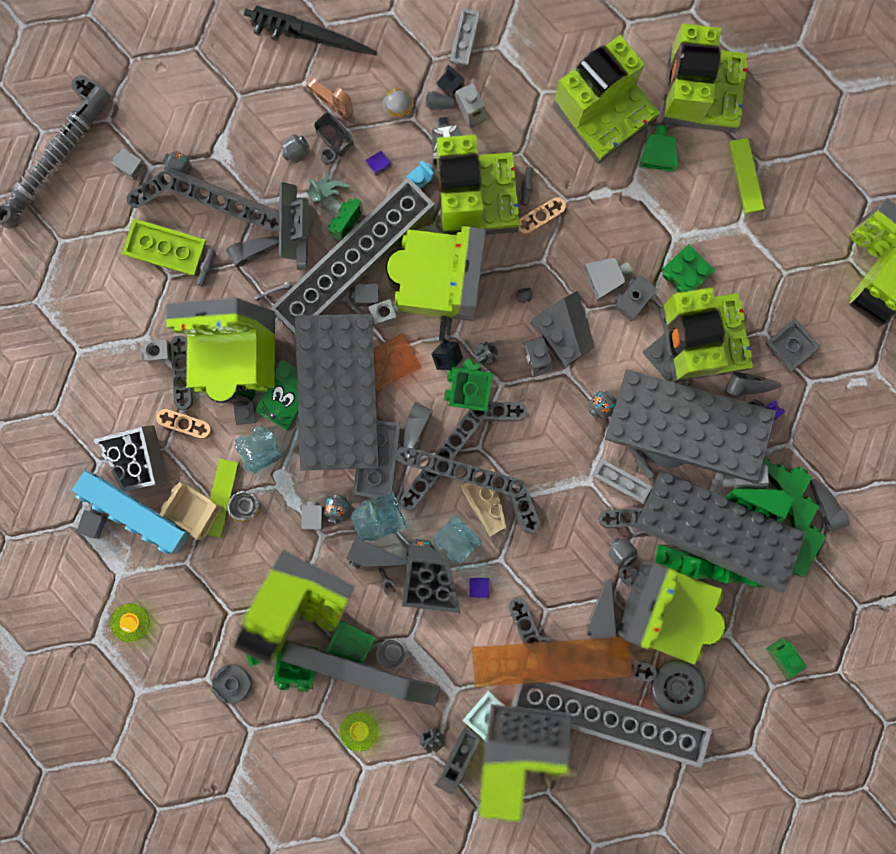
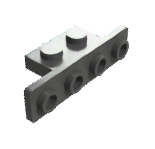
[279,182,309,260]

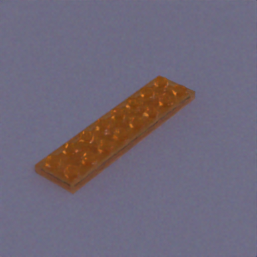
[472,637,633,688]

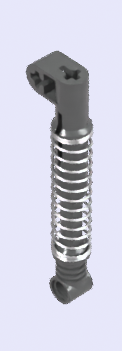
[0,75,111,229]

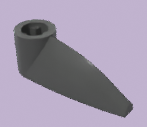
[226,237,279,268]
[726,372,782,397]
[403,402,433,459]
[810,479,850,532]

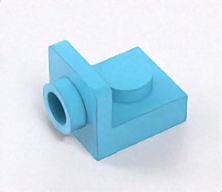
[405,160,435,190]

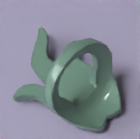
[307,172,350,202]

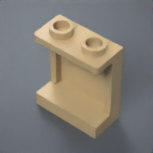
[160,482,223,540]

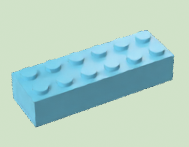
[72,471,191,555]

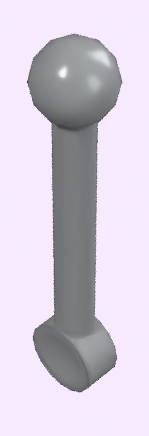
[254,281,292,301]

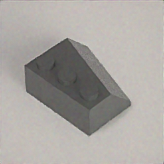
[531,291,594,369]
[93,425,167,492]
[402,544,460,613]

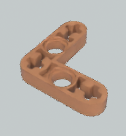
[306,78,353,120]

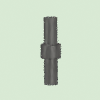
[521,167,533,206]
[196,248,215,287]
[627,447,655,479]

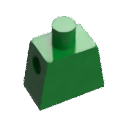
[639,125,677,172]
[765,638,807,680]

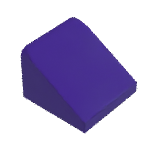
[365,151,391,176]
[469,578,489,598]

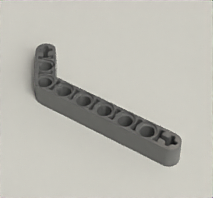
[126,168,279,231]
[400,402,527,511]
[396,447,540,533]
[508,598,656,682]
[280,640,441,706]

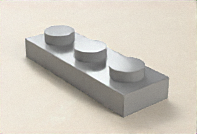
[450,8,480,67]
[592,459,652,504]

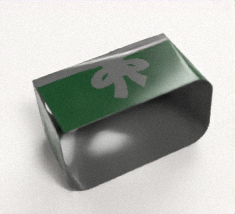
[314,113,354,157]

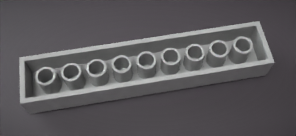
[270,178,435,335]
[510,670,712,768]

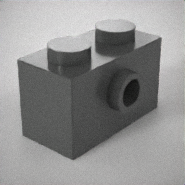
[614,275,657,322]

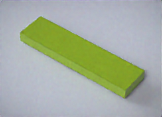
[729,138,764,214]
[207,458,239,538]

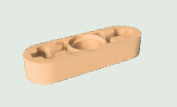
[518,197,566,235]
[156,409,212,439]

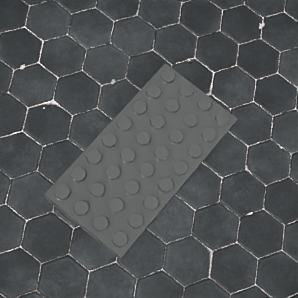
[295,314,378,471]
[605,369,776,484]
[635,470,805,594]

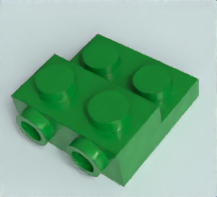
[328,197,363,241]
[661,244,715,293]
[444,367,493,411]
[325,620,376,664]
[273,644,318,693]

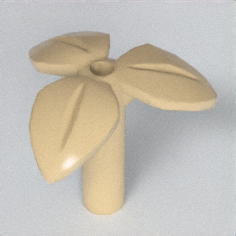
[543,769,576,788]

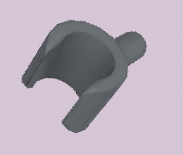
[379,567,395,595]

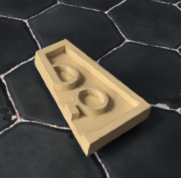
[460,468,506,537]

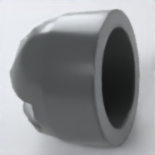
[320,148,336,165]
[516,288,532,303]

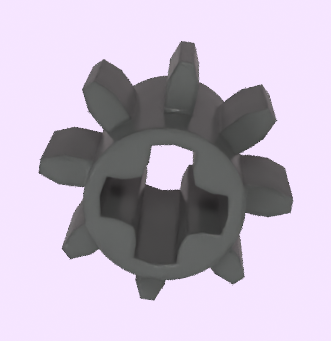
[474,341,498,366]
[420,727,445,753]

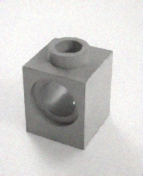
[112,148,145,181]
[368,299,399,328]
[141,340,171,363]
[302,502,323,530]

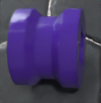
[766,400,785,421]

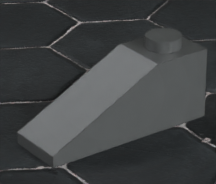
[346,537,408,569]
[586,579,616,640]
[435,728,481,795]

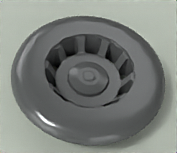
[651,661,706,716]

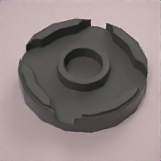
[212,664,251,704]

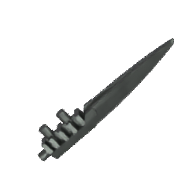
[244,5,377,55]

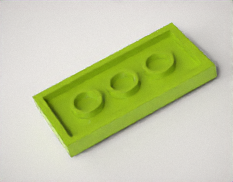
[122,218,207,277]

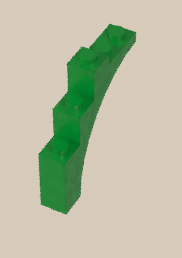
[762,456,826,577]
[655,544,766,588]

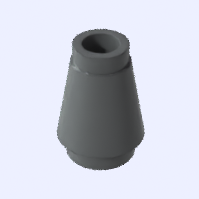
[425,91,454,110]

